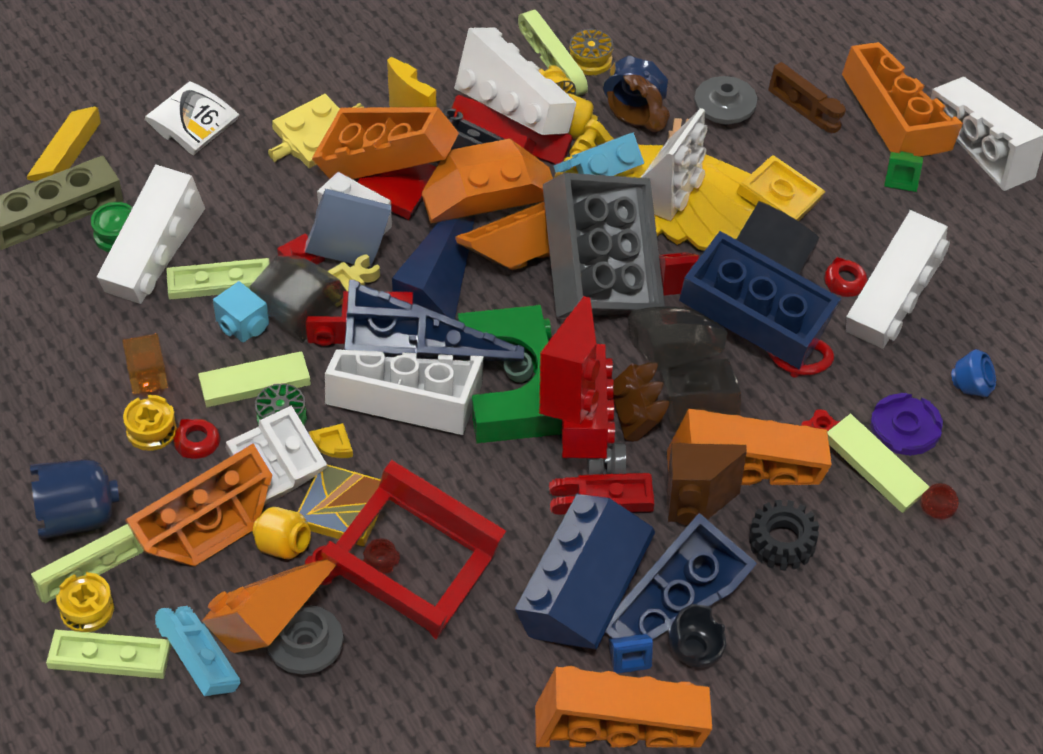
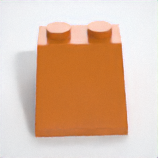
[202,559,336,653]

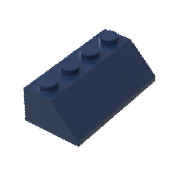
[679,231,841,370]
[515,494,655,649]

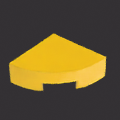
[308,423,353,458]

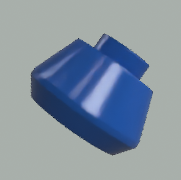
[951,349,996,397]

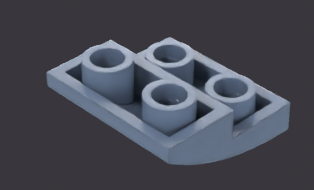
[305,188,391,267]

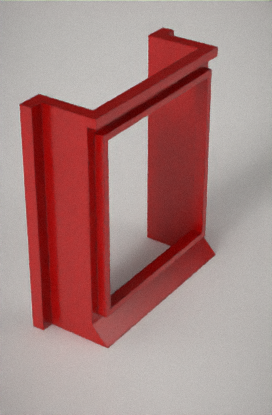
[321,460,506,640]

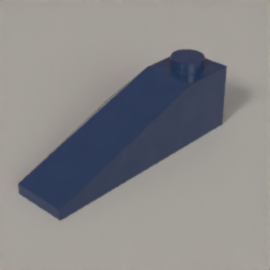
[605,513,757,639]

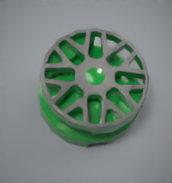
[255,383,307,426]

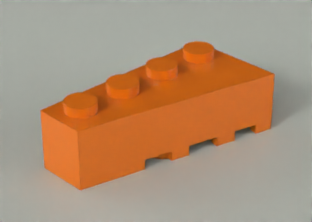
[842,42,963,157]
[312,107,459,179]
[667,409,832,485]
[535,666,712,747]

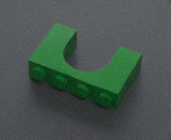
[458,305,562,444]

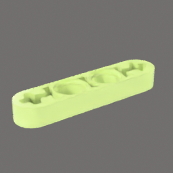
[518,10,588,96]

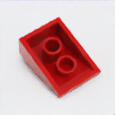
[539,296,600,424]

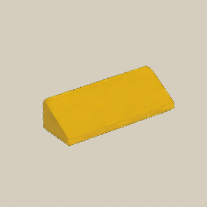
[27,107,101,181]

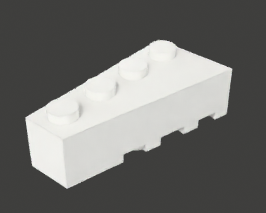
[454,28,576,135]
[931,77,1043,191]
[97,165,205,304]
[846,210,950,349]
[325,350,484,435]

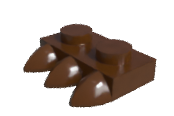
[613,362,669,442]

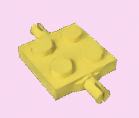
[268,93,364,168]

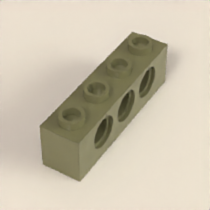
[0,155,123,250]

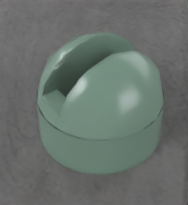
[504,353,534,383]

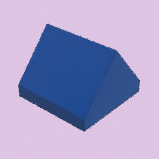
[608,634,653,674]

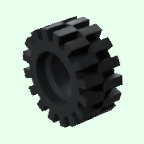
[749,500,819,571]

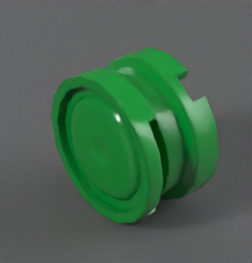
[91,202,133,252]

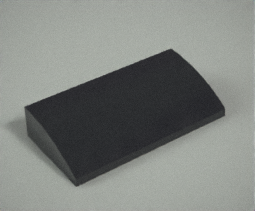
[700,201,819,318]

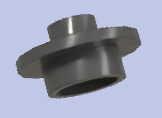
[694,76,757,124]
[267,605,344,675]

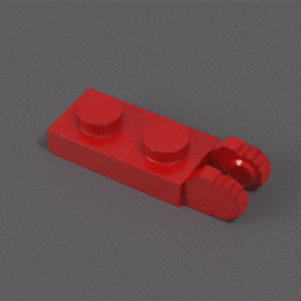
[549,473,654,515]

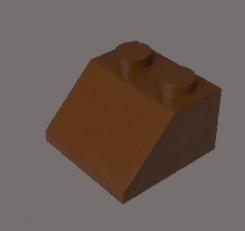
[667,443,747,525]

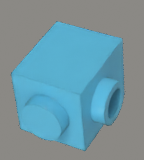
[213,281,269,343]

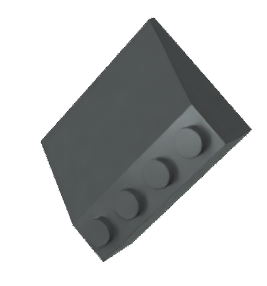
[543,173,665,318]

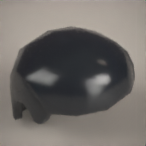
[668,604,727,668]

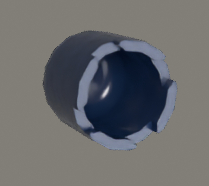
[30,459,120,539]

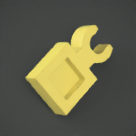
[316,254,380,307]

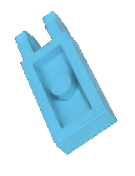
[553,132,644,176]
[155,606,241,696]

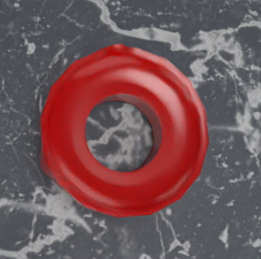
[824,257,868,297]
[173,419,221,459]

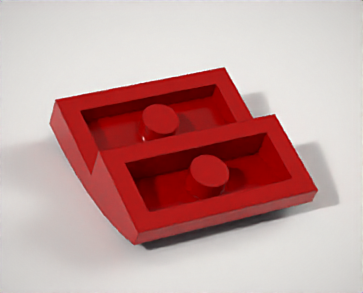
[357,163,437,220]

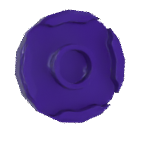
[870,393,943,456]

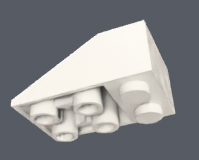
[641,108,707,221]

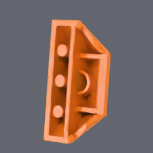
[422,139,553,223]
[455,202,550,270]
[125,443,273,567]

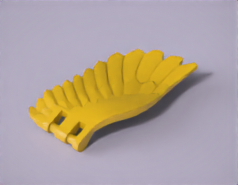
[554,120,756,251]

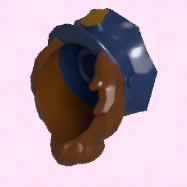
[603,55,670,132]

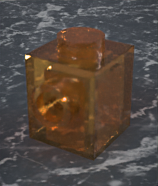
[122,333,168,394]

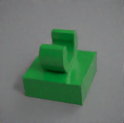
[884,151,923,192]

